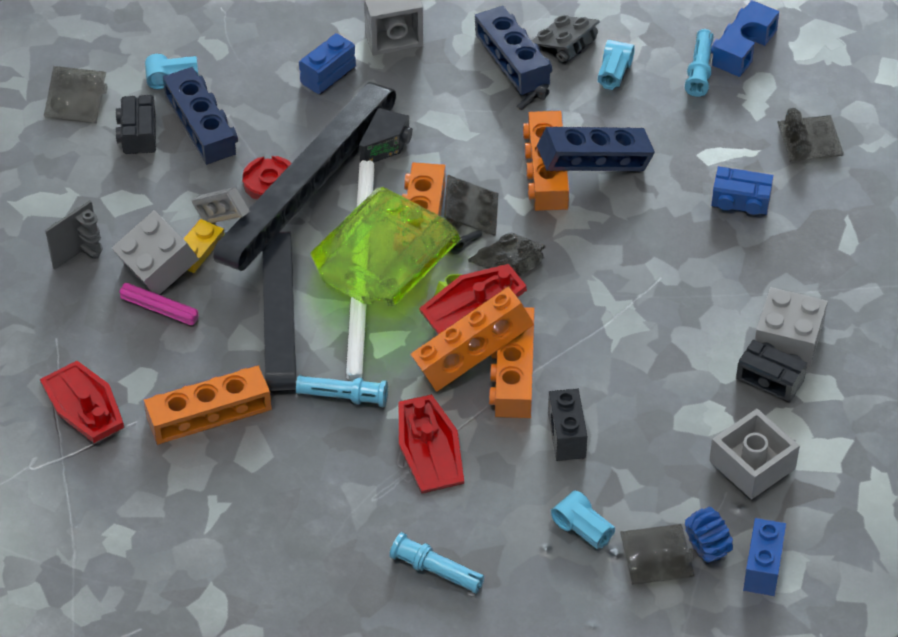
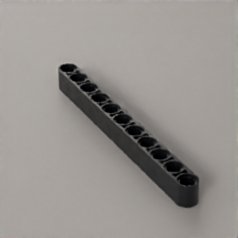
[213,82,396,271]

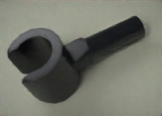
[517,84,550,110]
[444,230,482,254]

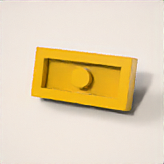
[184,219,225,273]

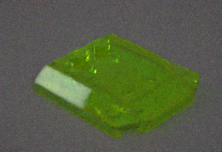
[310,187,461,306]

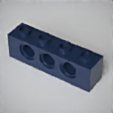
[475,5,553,95]
[163,66,238,165]
[537,127,655,171]

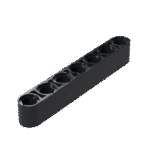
[262,231,296,391]

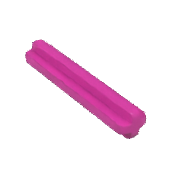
[119,283,199,325]

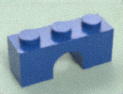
[711,0,779,77]

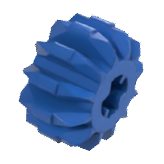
[685,507,733,563]

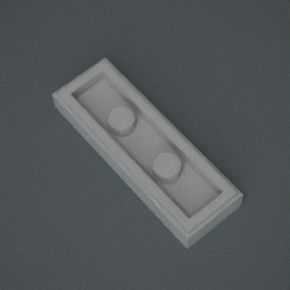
[192,187,250,223]

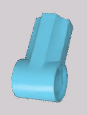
[598,40,635,90]
[145,54,199,89]
[551,490,615,549]

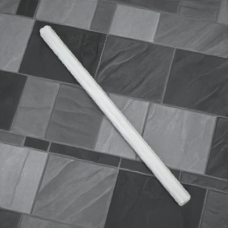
[346,160,374,381]

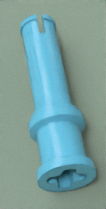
[685,29,714,97]
[296,375,388,407]
[389,532,485,594]

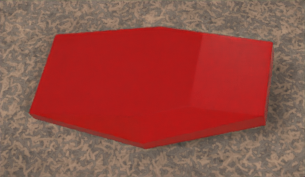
[419,264,527,334]
[40,361,124,443]
[398,394,464,494]

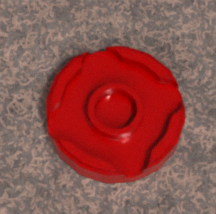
[242,156,292,200]

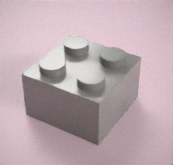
[364,0,424,56]
[112,210,199,295]
[755,287,828,366]
[709,408,800,500]

